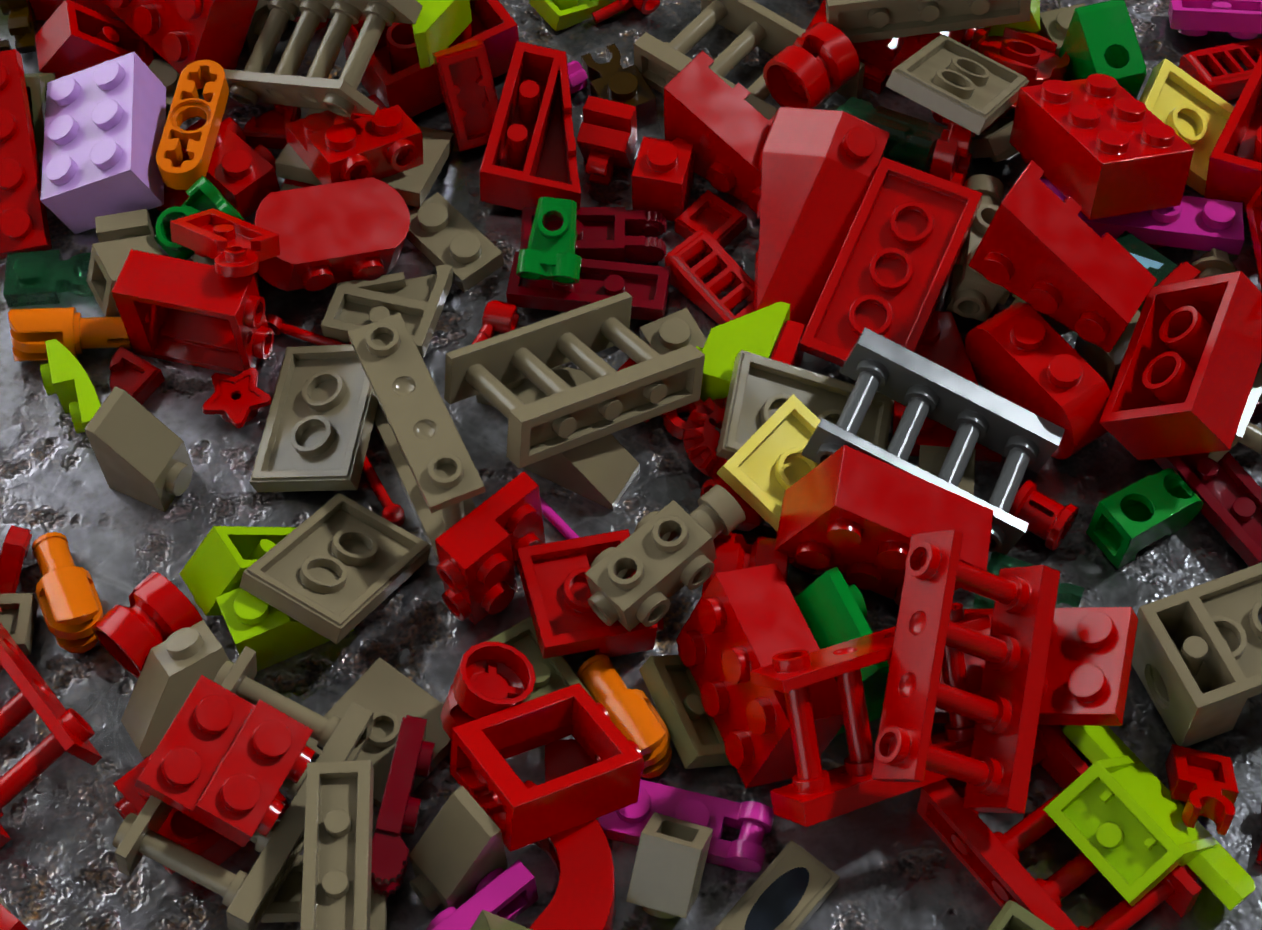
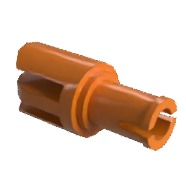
[8,307,131,361]
[32,532,103,653]
[577,654,672,779]

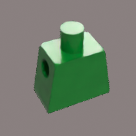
[1058,0,1147,99]

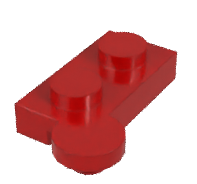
[170,208,280,278]

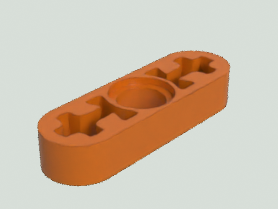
[156,60,229,190]

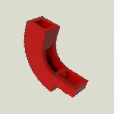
[524,780,617,930]

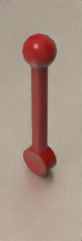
[266,314,351,346]
[362,456,405,527]

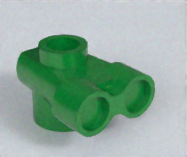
[154,175,244,260]
[516,197,582,284]

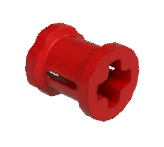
[1009,480,1079,551]

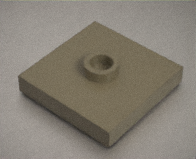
[305,657,452,808]

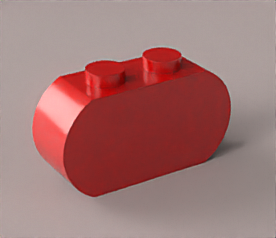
[254,177,410,291]
[965,302,1111,459]

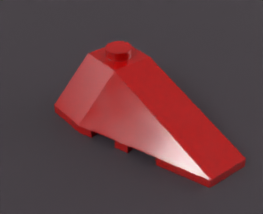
[754,107,890,329]

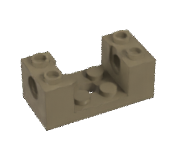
[1132,562,1262,747]

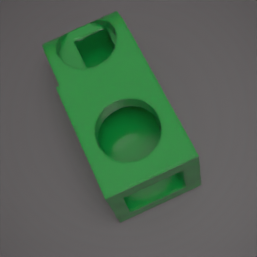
[1086,468,1204,570]

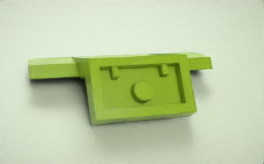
[1043,725,1256,911]

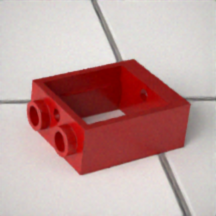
[111,249,274,375]
[450,683,644,852]

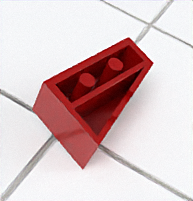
[480,41,581,210]
[664,50,775,214]
[968,160,1157,353]

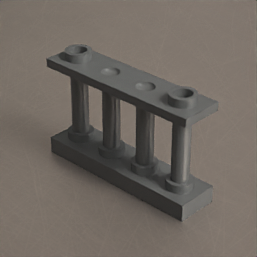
[801,327,1065,558]

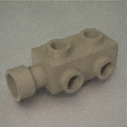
[944,174,1010,322]
[585,485,746,632]

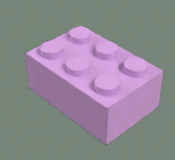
[40,52,166,235]

